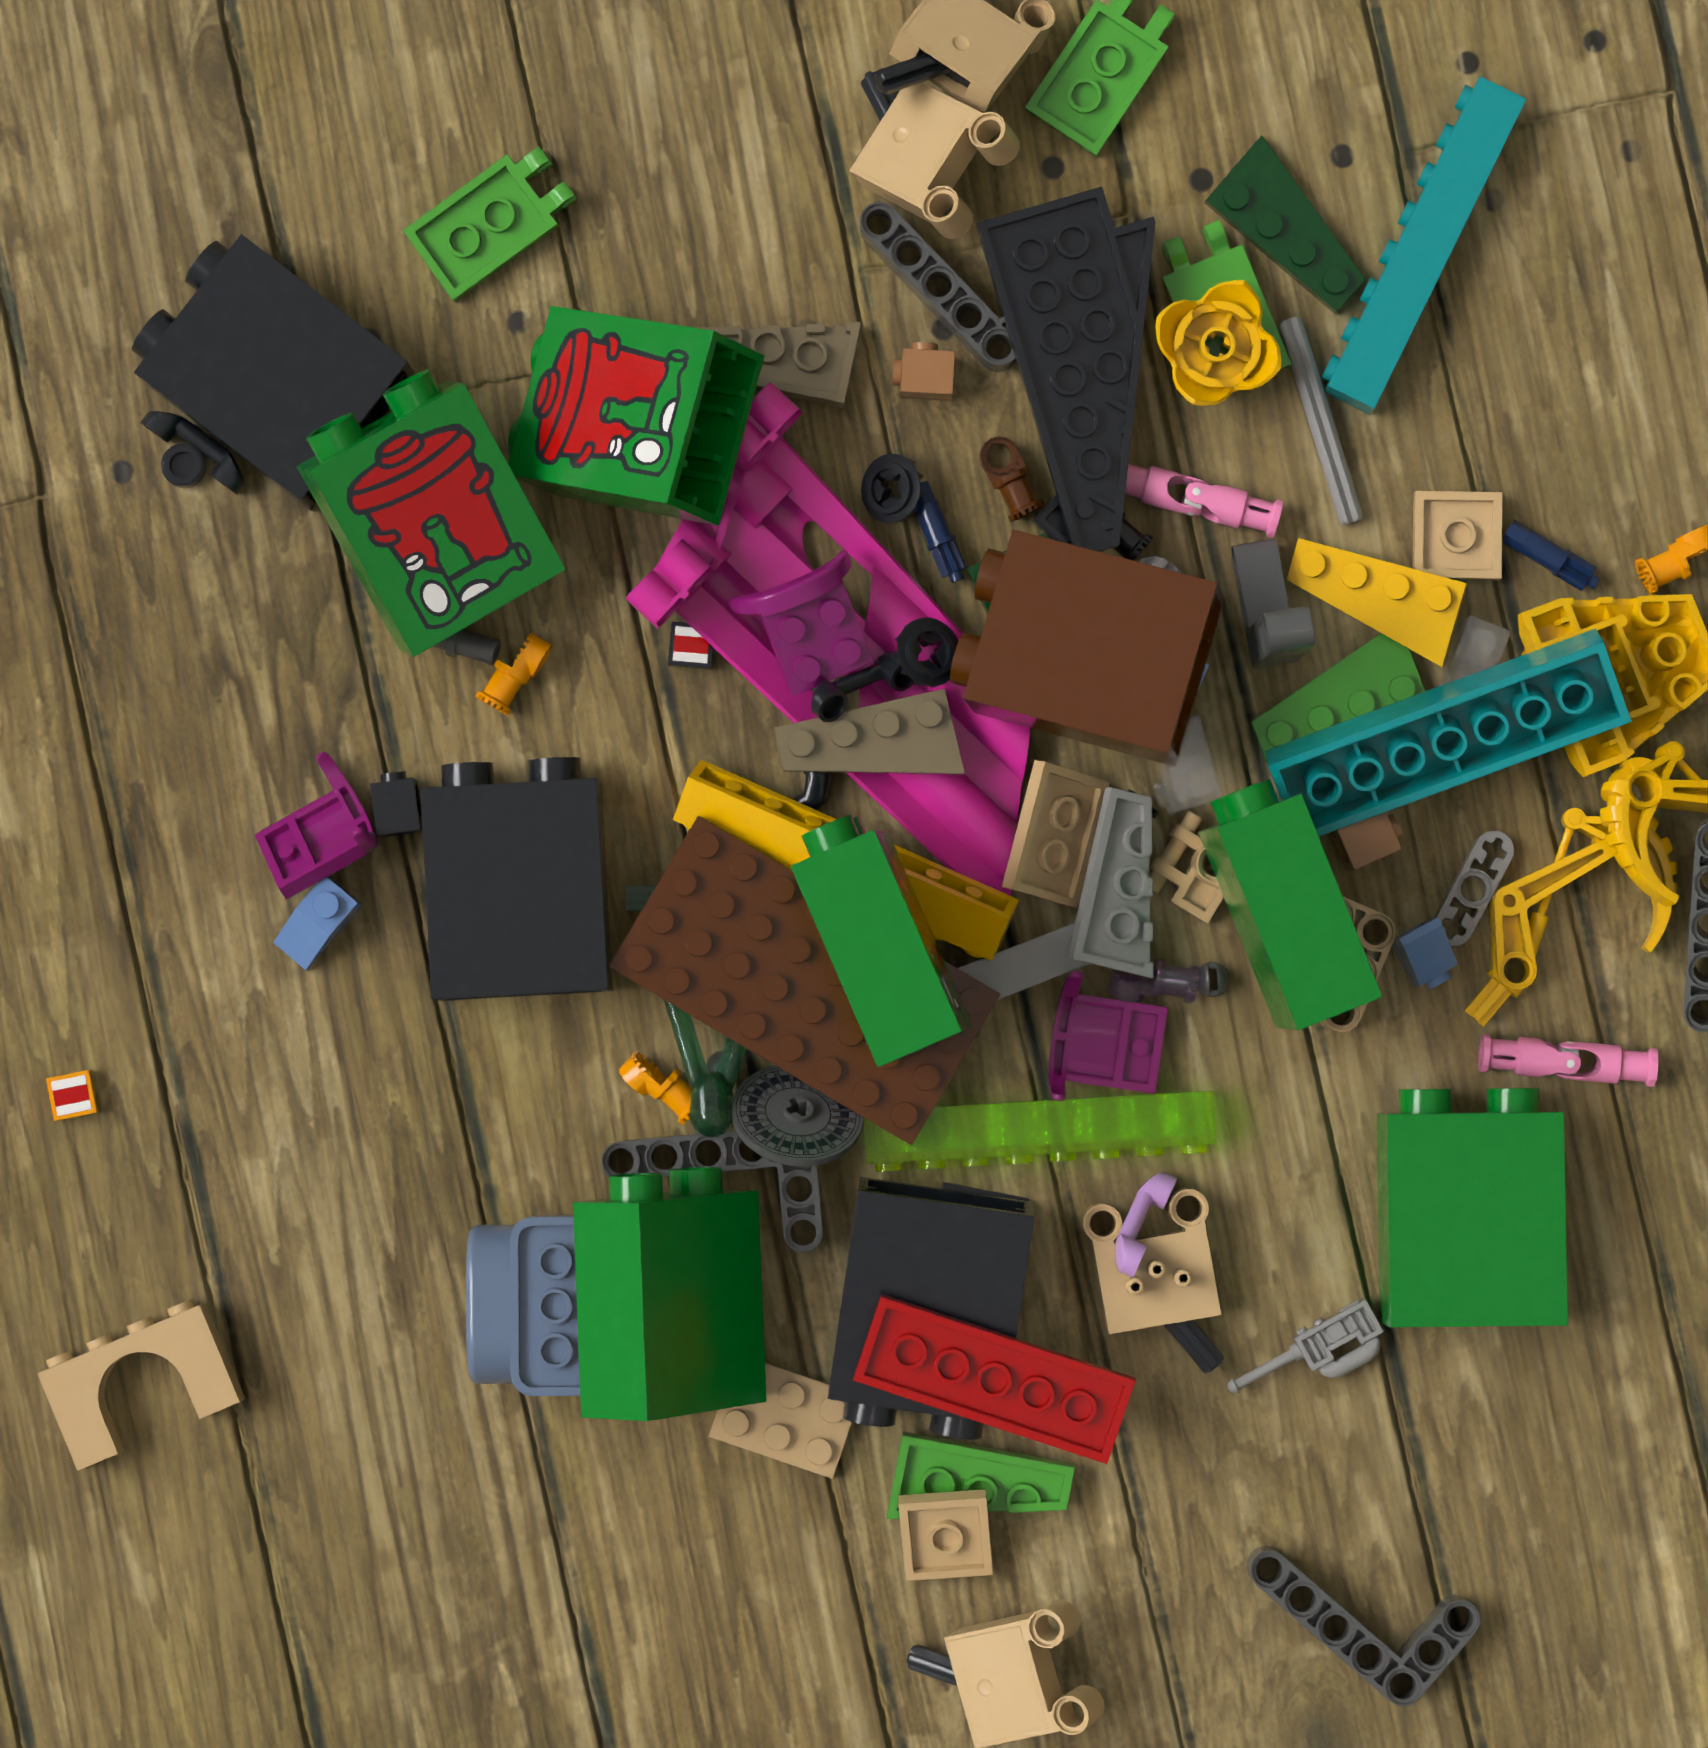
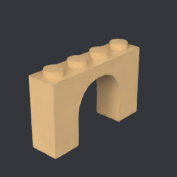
[37,1299,246,1471]

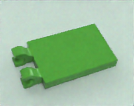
[1025,0,1175,157]
[403,147,578,302]
[1161,220,1292,371]

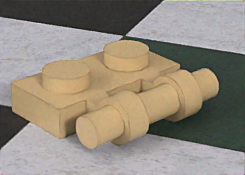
[1149,811,1224,924]

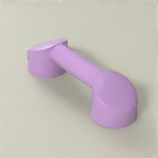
[1115,1172,1177,1278]

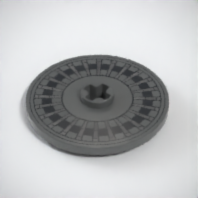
[732,1066,863,1166]

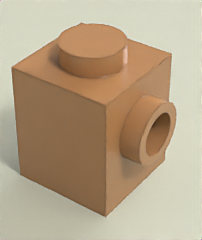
[892,342,955,401]
[1330,812,1403,870]

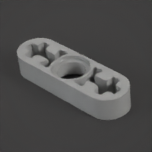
[1434,831,1514,947]

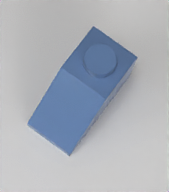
[273,876,363,971]
[1392,917,1458,990]

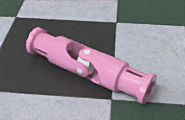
[1125,464,1283,538]
[1478,1033,1659,1087]

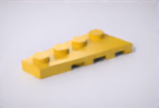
[1286,538,1468,668]

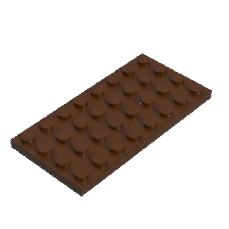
[608,816,1001,1146]

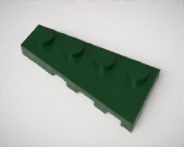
[1205,135,1365,315]

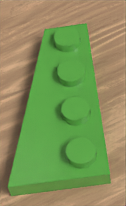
[886,1431,1075,1519]

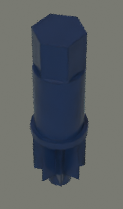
[915,481,967,583]
[1502,519,1600,591]

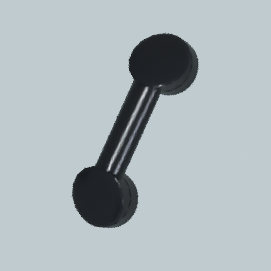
[140,411,245,495]
[811,652,914,722]

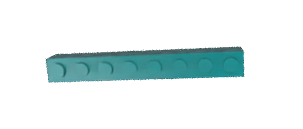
[1321,76,1526,415]

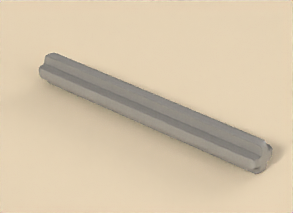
[1279,317,1363,525]

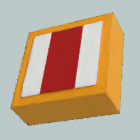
[46,1070,99,1121]

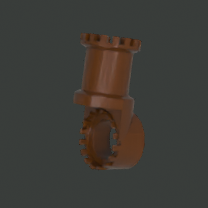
[979,436,1046,523]

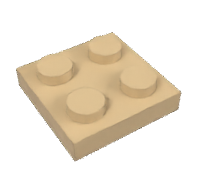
[1413,491,1502,581]
[898,1489,993,1581]

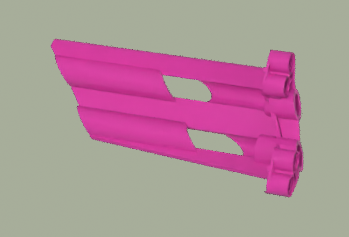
[626,382,1030,896]

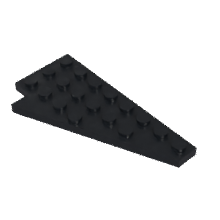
[976,186,1156,552]

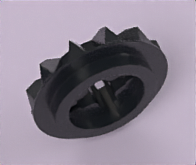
[861,454,925,524]
[894,618,959,688]

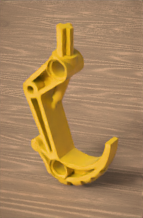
[1600,741,1708,907]
[1464,808,1678,1027]

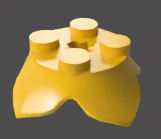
[1155,280,1282,406]

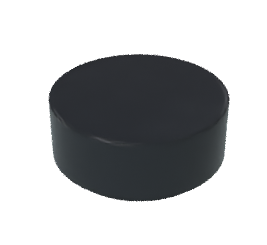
[161,443,206,488]

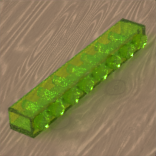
[864,1091,1217,1172]

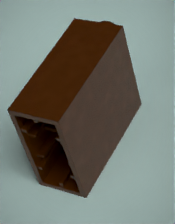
[950,529,1224,767]

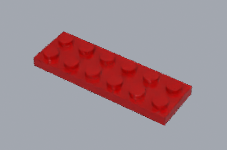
[853,1294,1136,1464]

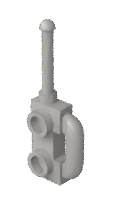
[1227,1299,1384,1393]

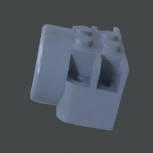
[466,1214,580,1396]

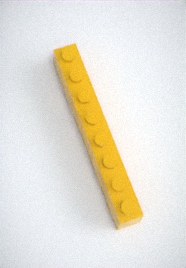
[673,759,1019,961]

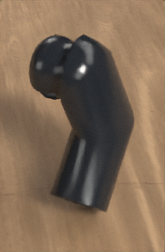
[792,772,833,810]

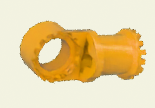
[1634,524,1708,595]
[475,633,553,716]
[619,1051,708,1125]

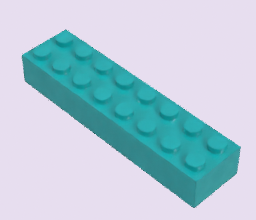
[1265,628,1632,836]

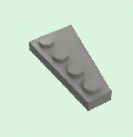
[1067,787,1153,978]

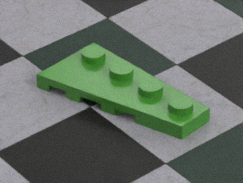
[1250,633,1425,763]

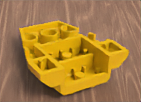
[1518,594,1708,777]

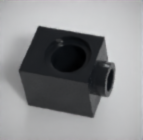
[370,771,423,838]

